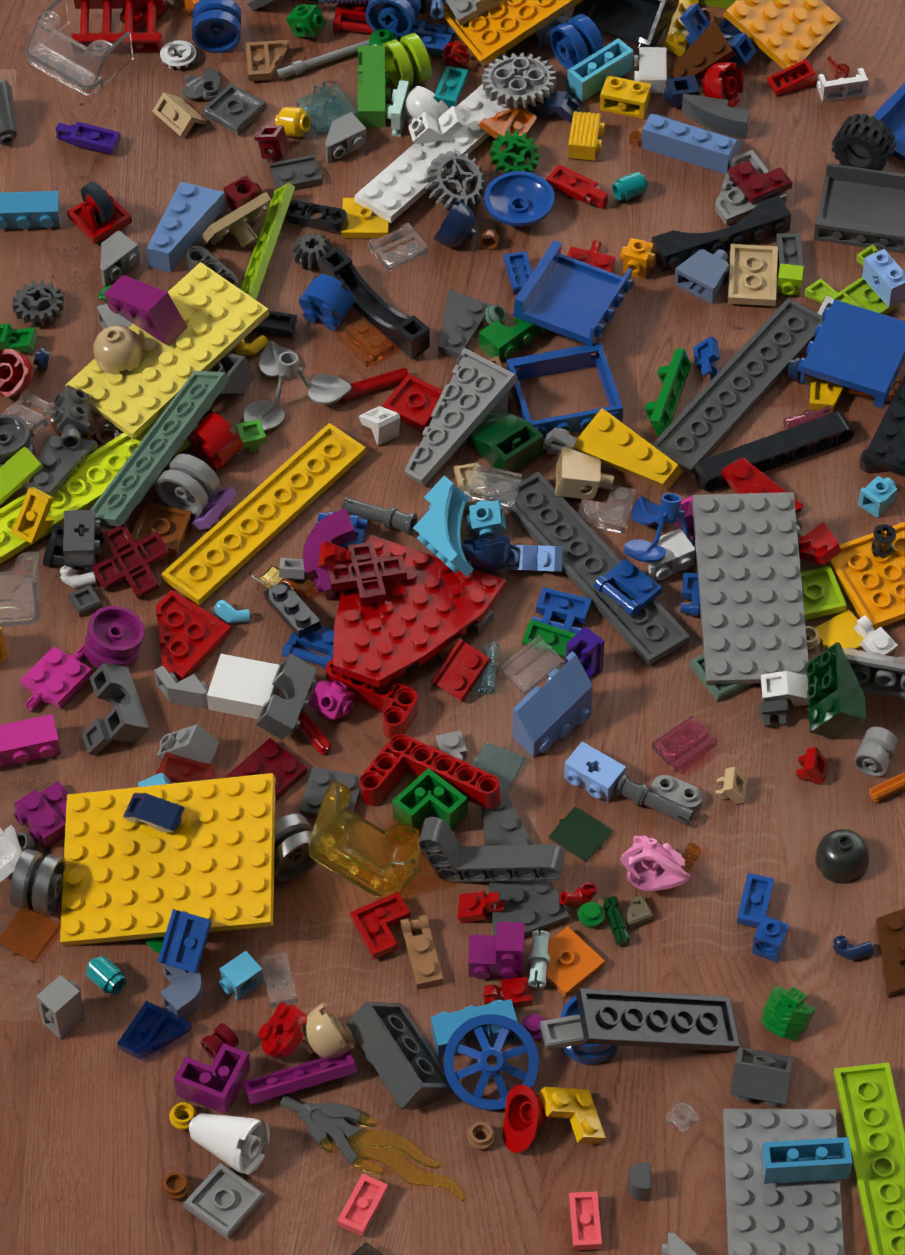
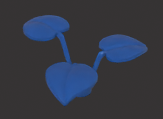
[623,493,696,563]

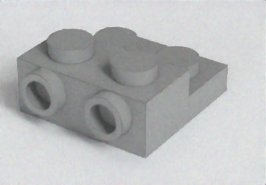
[446,0,500,26]

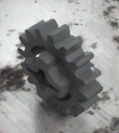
[12,280,64,326]

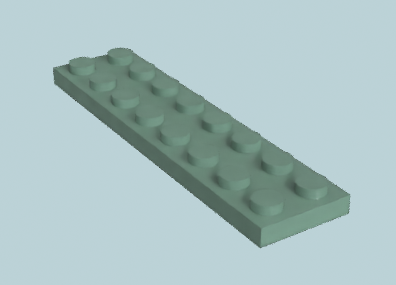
[90,371,230,526]

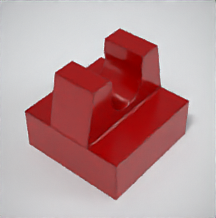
[318,541,352,570]
[796,747,828,784]

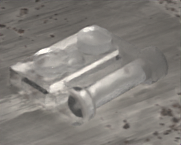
[366,223,428,271]
[0,390,57,438]

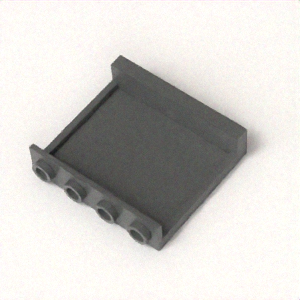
[813,163,905,253]

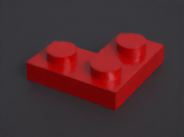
[350,891,410,960]

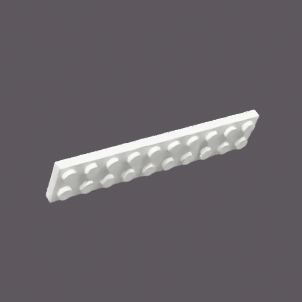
[355,84,522,223]

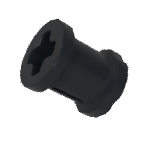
[871,524,896,557]

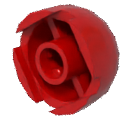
[701,62,744,108]
[0,349,34,398]

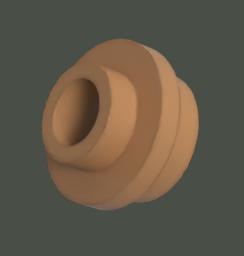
[467,1122,495,1150]

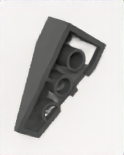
[209,353,256,394]

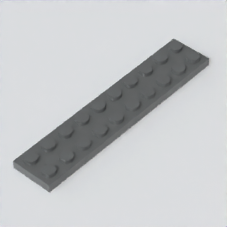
[652,297,824,476]
[499,472,690,666]

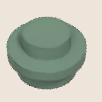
[485,305,507,325]

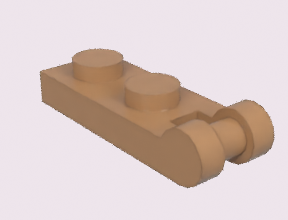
[400,915,444,990]

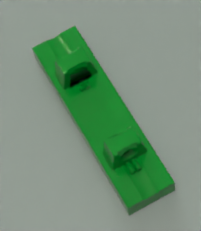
[644,348,691,437]

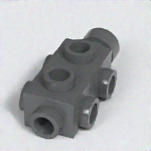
[53,385,90,450]

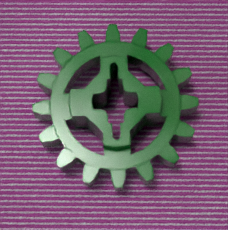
[489,130,540,174]

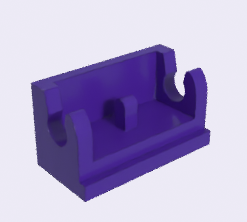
[565,627,605,679]

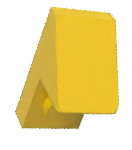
[12,487,55,544]

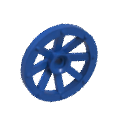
[443,1014,539,1111]

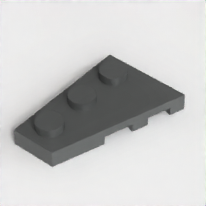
[26,435,98,497]

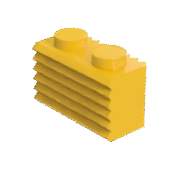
[568,111,605,161]

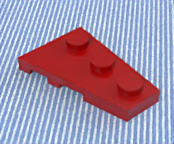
[721,457,804,513]

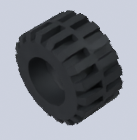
[832,114,896,171]

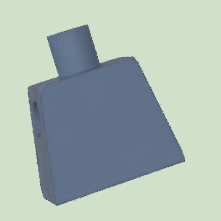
[674,249,729,304]

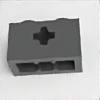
[63,510,101,566]

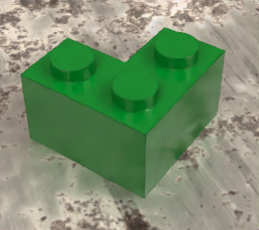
[392,768,468,833]

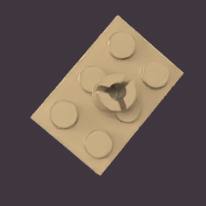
[198,192,271,248]

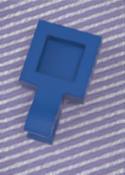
[693,336,720,380]

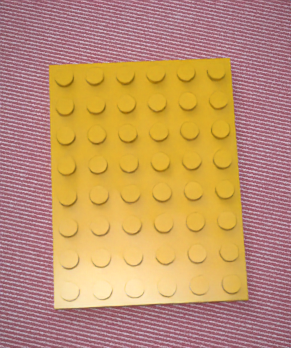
[60,773,276,946]

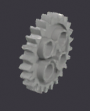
[482,53,556,109]

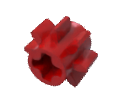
[442,40,470,68]

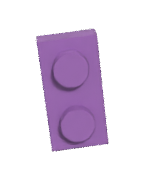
[190,486,237,531]

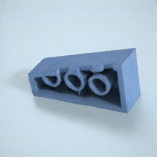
[147,182,226,272]

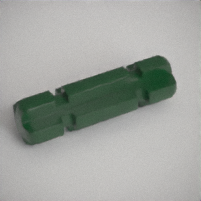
[603,896,630,947]

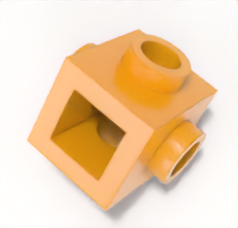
[620,238,656,279]

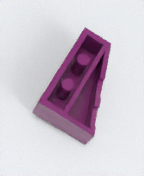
[104,275,188,346]

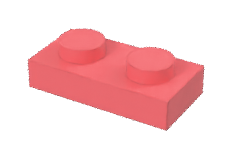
[337,1173,388,1237]
[569,1191,602,1250]

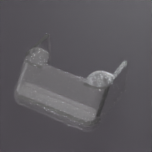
[26,0,134,95]

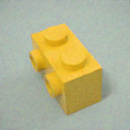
[600,75,651,119]

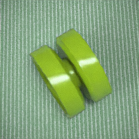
[382,33,432,89]

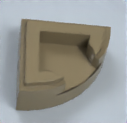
[626,894,654,929]

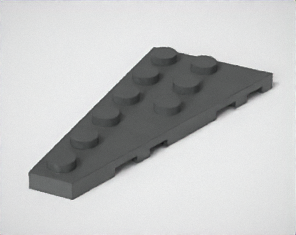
[481,790,569,938]

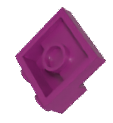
[13,781,70,849]

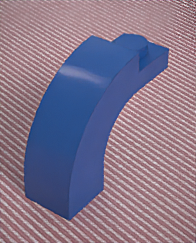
[680,3,757,66]

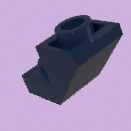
[527,91,583,124]
[123,793,185,832]

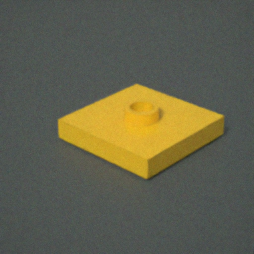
[341,198,389,238]

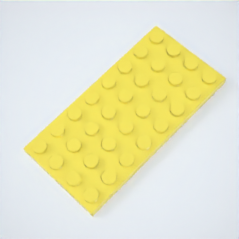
[65,262,270,440]

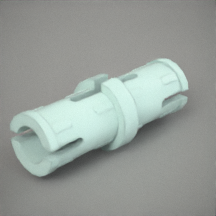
[528,930,550,988]

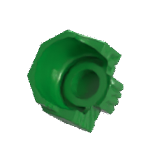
[761,985,816,1040]

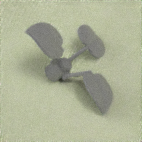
[244,340,351,431]

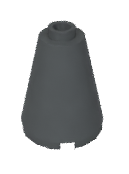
[0,79,17,145]

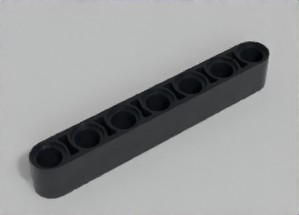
[692,411,855,492]

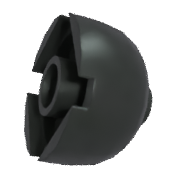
[815,829,869,884]

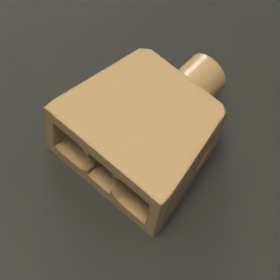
[555,447,614,500]

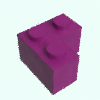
[468,922,525,979]
[173,1043,250,1115]

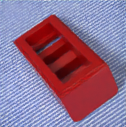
[766,59,818,97]

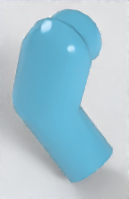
[214,600,250,624]

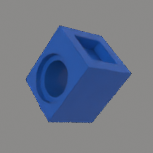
[752,915,789,963]

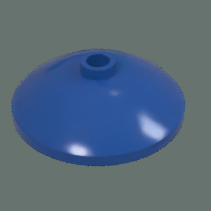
[484,171,554,226]

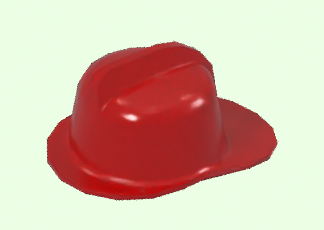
[503,1084,547,1153]

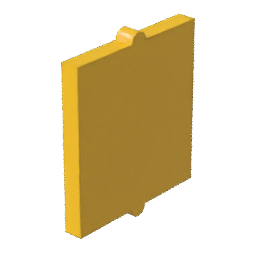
[815,609,864,650]

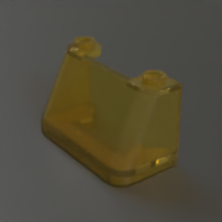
[308,780,422,899]

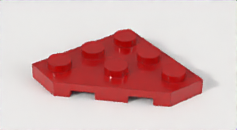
[155,590,231,681]

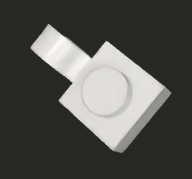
[854,615,898,656]

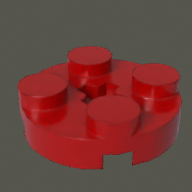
[258,1002,307,1059]

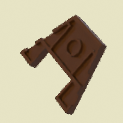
[876,908,905,998]

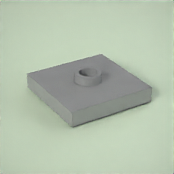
[183,1162,265,1240]

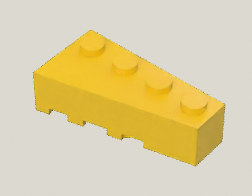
[573,408,683,491]

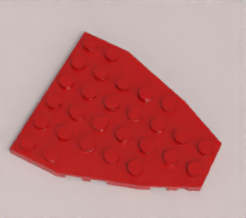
[333,535,506,688]

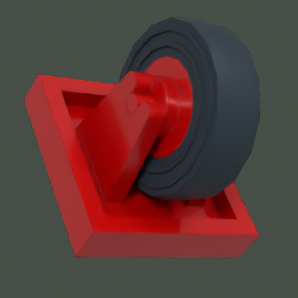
[67,181,132,244]

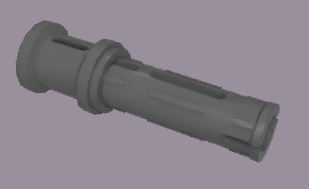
[341,497,417,535]
[614,774,694,826]

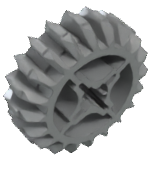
[424,150,487,210]

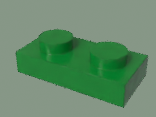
[521,619,576,659]

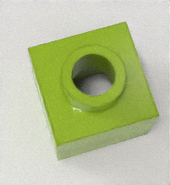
[777,263,804,296]

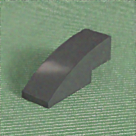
[682,94,750,139]

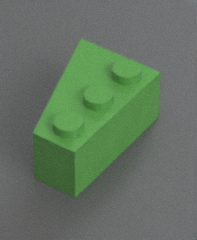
[358,46,390,127]

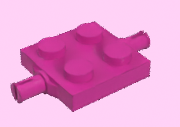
[20,645,93,711]

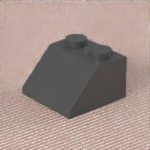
[730,1047,794,1106]

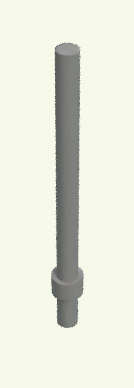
[276,38,401,79]

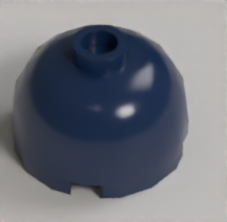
[433,199,477,248]
[461,535,511,576]

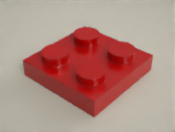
[382,374,443,431]

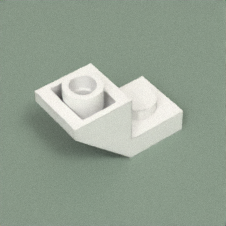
[408,106,464,144]
[761,671,809,707]
[0,825,22,882]

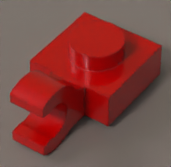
[457,891,505,923]
[483,977,533,1008]

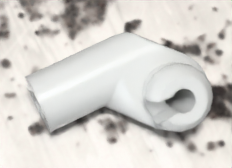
[60,566,97,589]

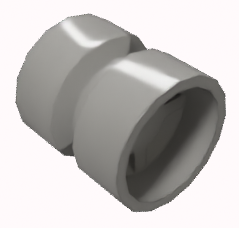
[854,727,898,777]

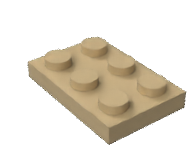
[728,244,778,306]

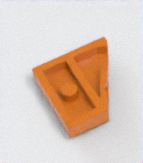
[478,105,537,139]

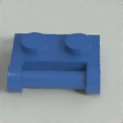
[594,559,662,617]
[282,625,334,670]

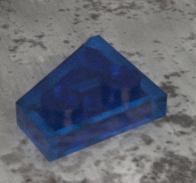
[117,1001,192,1060]

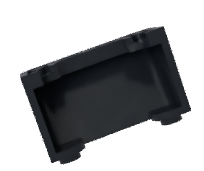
[571,0,680,48]

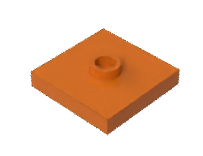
[528,926,605,998]

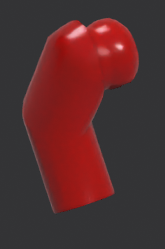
[559,882,597,908]

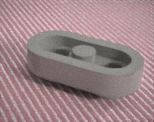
[652,775,703,812]

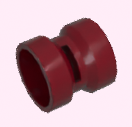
[200,1023,239,1060]

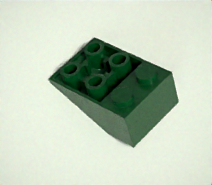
[465,408,544,479]
[806,642,866,740]

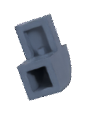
[160,963,203,1023]

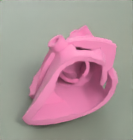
[620,835,691,891]

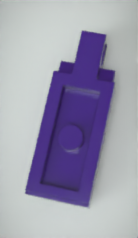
[55,122,121,154]

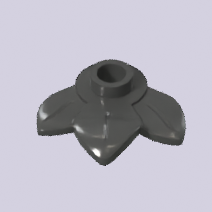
[181,67,222,100]

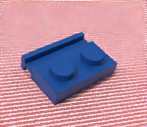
[157,909,213,973]

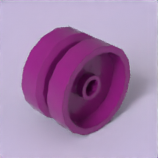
[84,606,145,669]

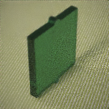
[549,807,612,862]

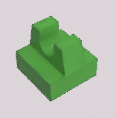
[236,419,267,453]

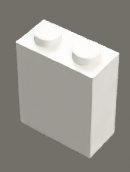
[207,654,282,719]

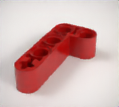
[325,659,418,739]

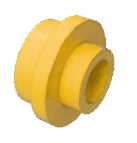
[169,1102,197,1130]

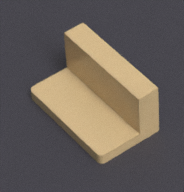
[152,92,207,138]

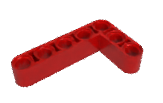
[359,734,502,809]

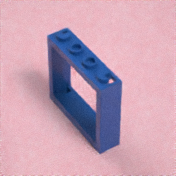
[507,342,623,439]

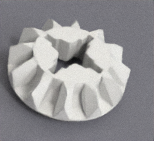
[160,40,196,70]

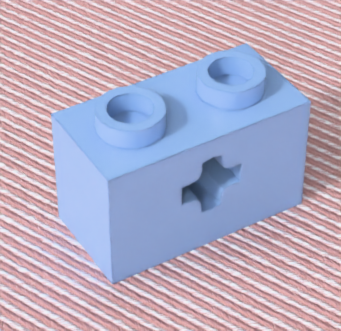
[862,249,905,308]
[564,742,626,803]

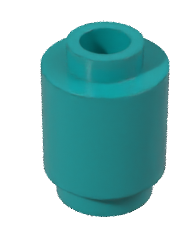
[612,172,648,201]
[86,956,127,995]

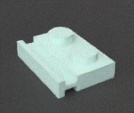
[388,80,409,137]

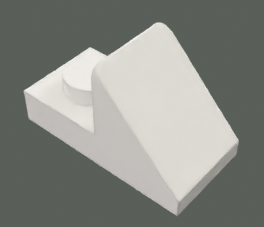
[359,406,400,445]

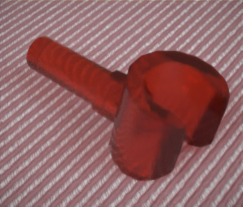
[827,56,850,80]

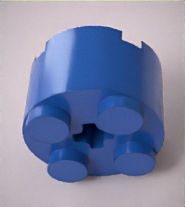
[299,274,355,331]

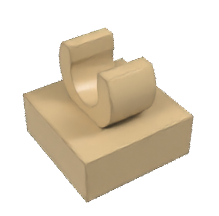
[715,767,747,804]

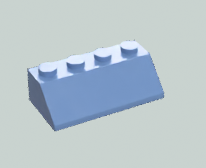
[641,114,743,174]

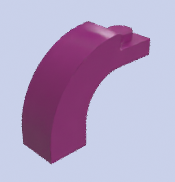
[303,508,357,600]

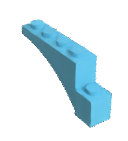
[413,476,474,577]

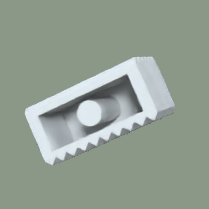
[634,47,667,94]

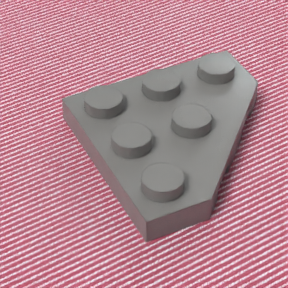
[715,150,787,225]

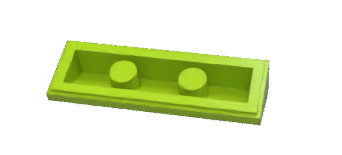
[0,447,43,505]

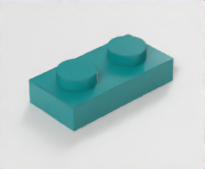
[433,66,468,107]

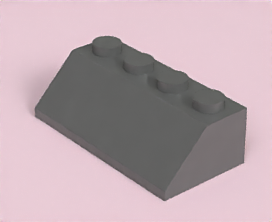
[346,1002,453,1109]

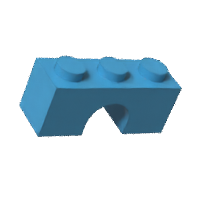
[430,999,519,1059]

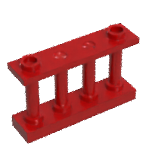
[71,0,164,52]

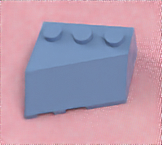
[513,651,593,757]

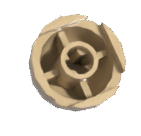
[93,325,143,375]
[302,1002,354,1059]

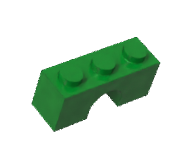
[479,317,548,362]

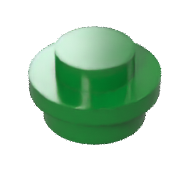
[578,902,605,928]

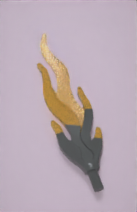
[280,1095,465,1201]

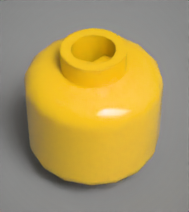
[275,107,311,137]

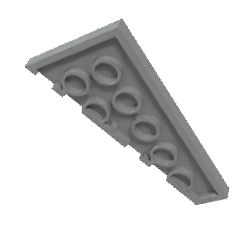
[404,348,518,486]

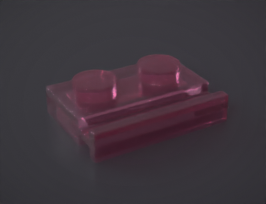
[652,716,717,773]

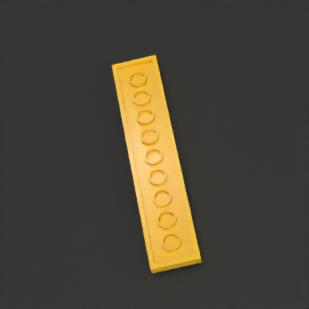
[162,423,366,606]

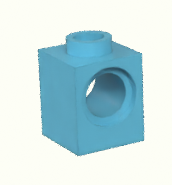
[219,951,264,1001]

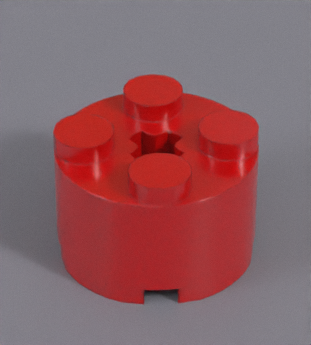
[187,412,243,471]

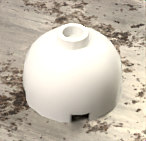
[404,86,449,124]

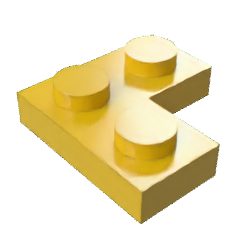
[539,1087,606,1144]

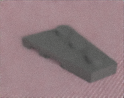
[438,289,491,359]

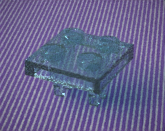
[296,81,358,135]

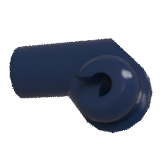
[833,935,874,960]

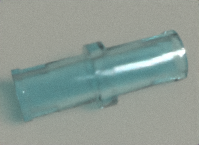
[478,642,500,694]

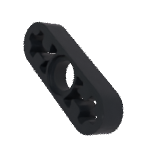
[286,200,349,232]

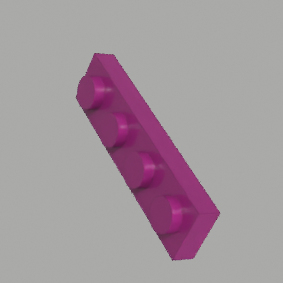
[242,1052,357,1104]

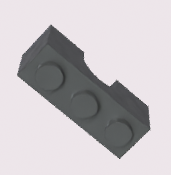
[255,654,317,740]
[90,662,149,744]

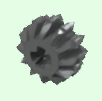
[292,231,332,271]

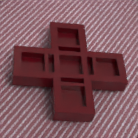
[91,523,170,599]
[327,542,407,605]

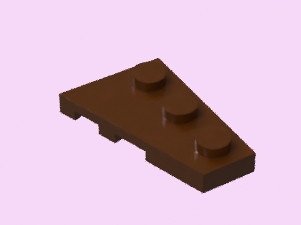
[667,20,735,81]

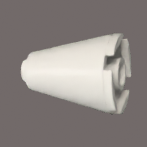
[189,1113,270,1175]

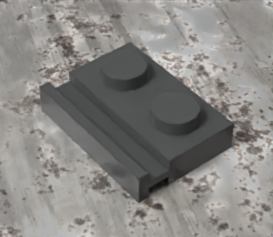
[269,155,322,190]

